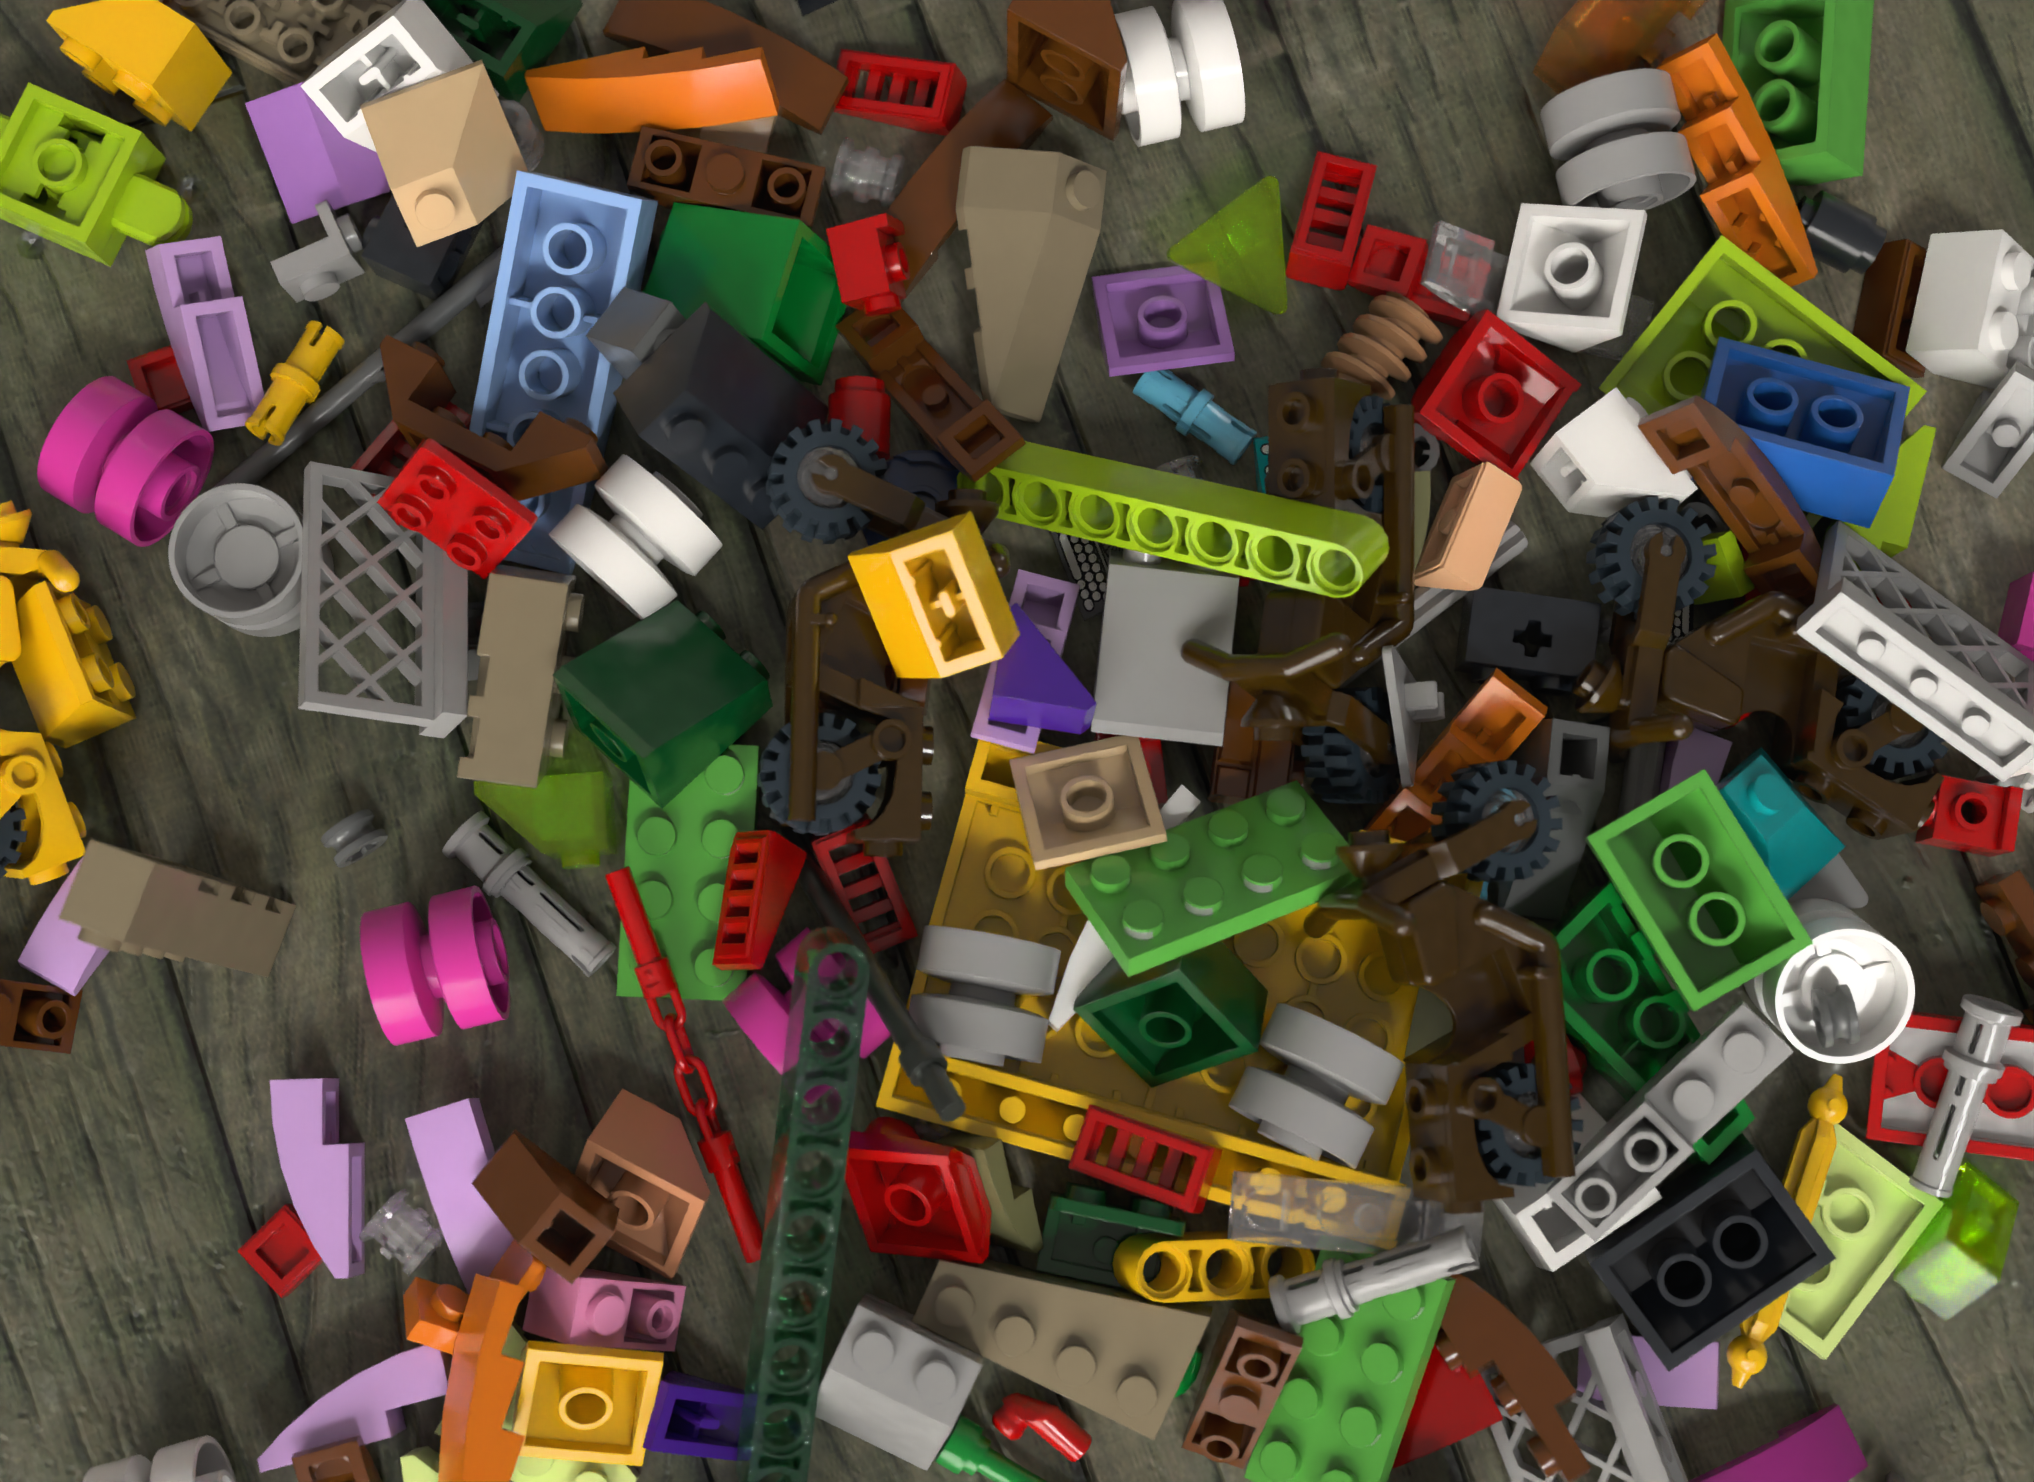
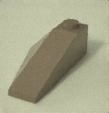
[956,146,1107,424]

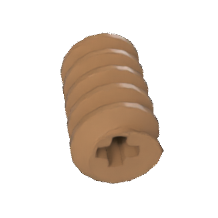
[1321,291,1443,401]

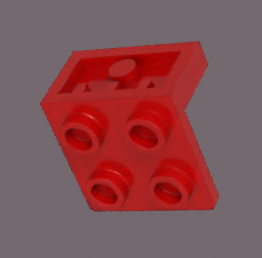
[377,438,538,580]

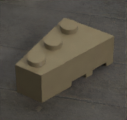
[457,565,585,788]

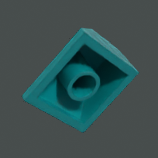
[1715,747,1846,901]

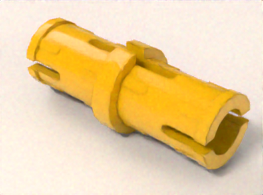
[245,320,345,446]

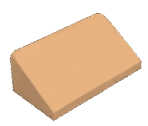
[1414,461,1522,591]

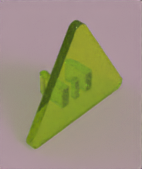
[1167,176,1288,315]

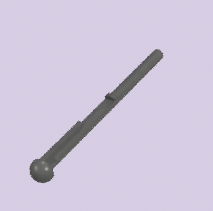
[210,177,589,490]

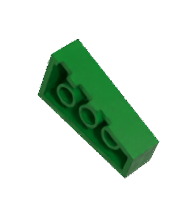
[1550,882,1755,1165]

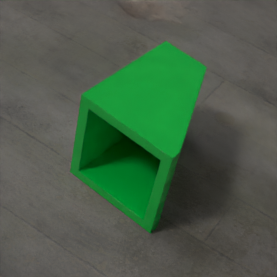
[642,202,847,386]

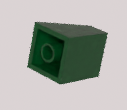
[553,600,773,809]

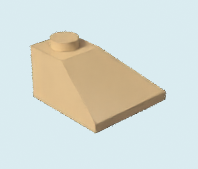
[360,60,529,247]

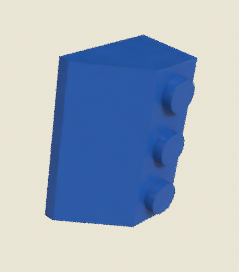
[1691,336,1910,529]

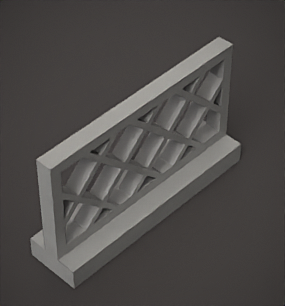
[298,461,468,738]
[1796,520,2034,782]
[1481,1313,1688,1482]

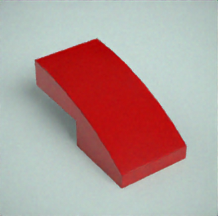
[1347,224,1489,328]

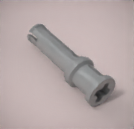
[442,811,617,977]
[1909,994,2024,1198]
[1269,1225,1480,1334]

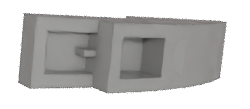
[1546,1000,1793,1242]

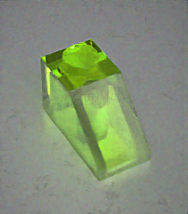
[473,771,617,869]
[1893,1161,2020,1321]

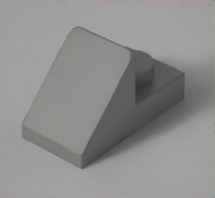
[1942,361,2034,499]

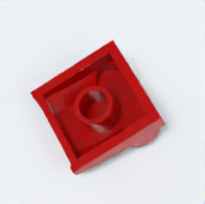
[1411,309,1582,481]
[834,1117,992,1264]

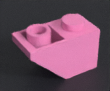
[523,1266,686,1352]

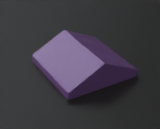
[245,81,390,224]
[1092,261,1235,377]

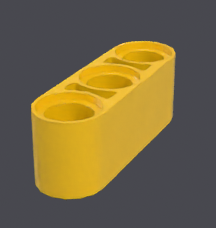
[1112,1229,1316,1303]

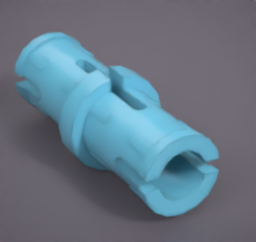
[1132,369,1257,465]

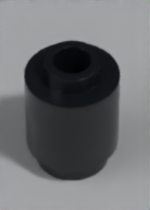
[1797,190,1887,274]

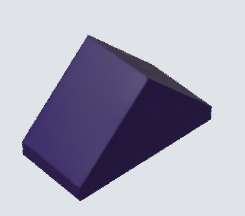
[988,602,1097,734]
[642,1369,768,1463]

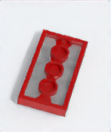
[1866,1011,2034,1161]

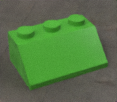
[1722,0,1874,186]
[1585,769,1814,1012]

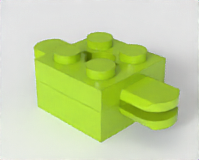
[0,82,193,267]

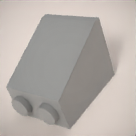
[1091,548,1239,746]
[809,1292,983,1471]

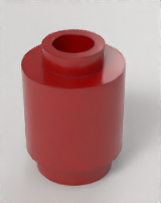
[828,376,891,460]

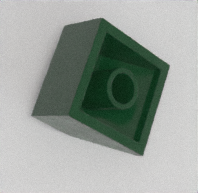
[1073,941,1268,1088]

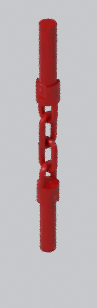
[605,866,770,1263]

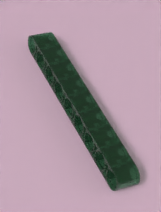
[736,926,870,1482]

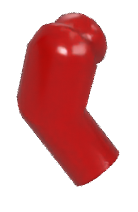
[992,1392,1092,1462]

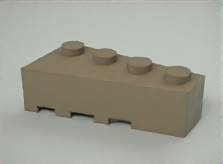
[58,839,296,977]
[912,1258,1213,1440]

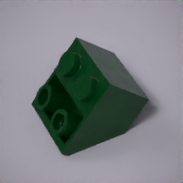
[423,0,583,105]

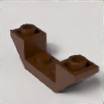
[380,335,609,501]

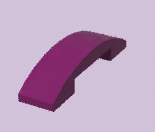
[1688,1403,1869,1482]

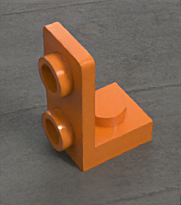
[403,1239,547,1354]

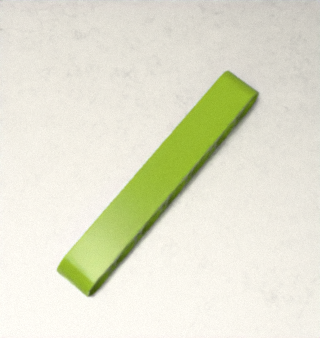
[956,441,1389,598]

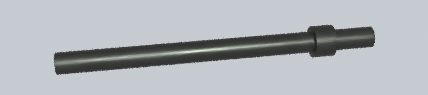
[777,827,966,1122]

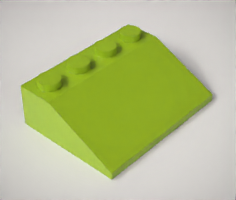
[1598,235,1927,528]

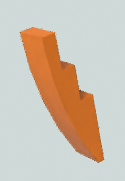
[1656,33,1818,287]
[524,47,779,134]
[1363,668,1548,842]
[438,1274,525,1482]

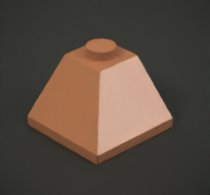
[575,1089,710,1280]

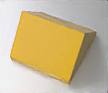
[511,1340,664,1466]

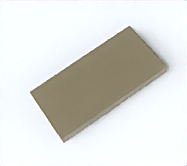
[158,0,400,86]

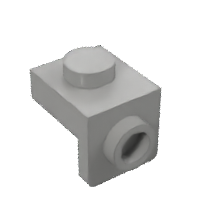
[270,200,365,303]

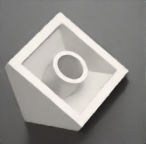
[1496,203,1647,353]

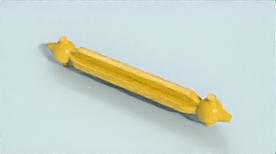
[1726,1074,1848,1389]

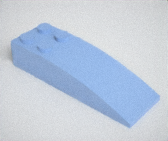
[469,170,658,575]

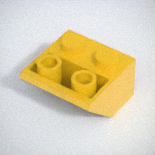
[46,0,232,132]
[847,511,1020,678]
[12,581,136,748]

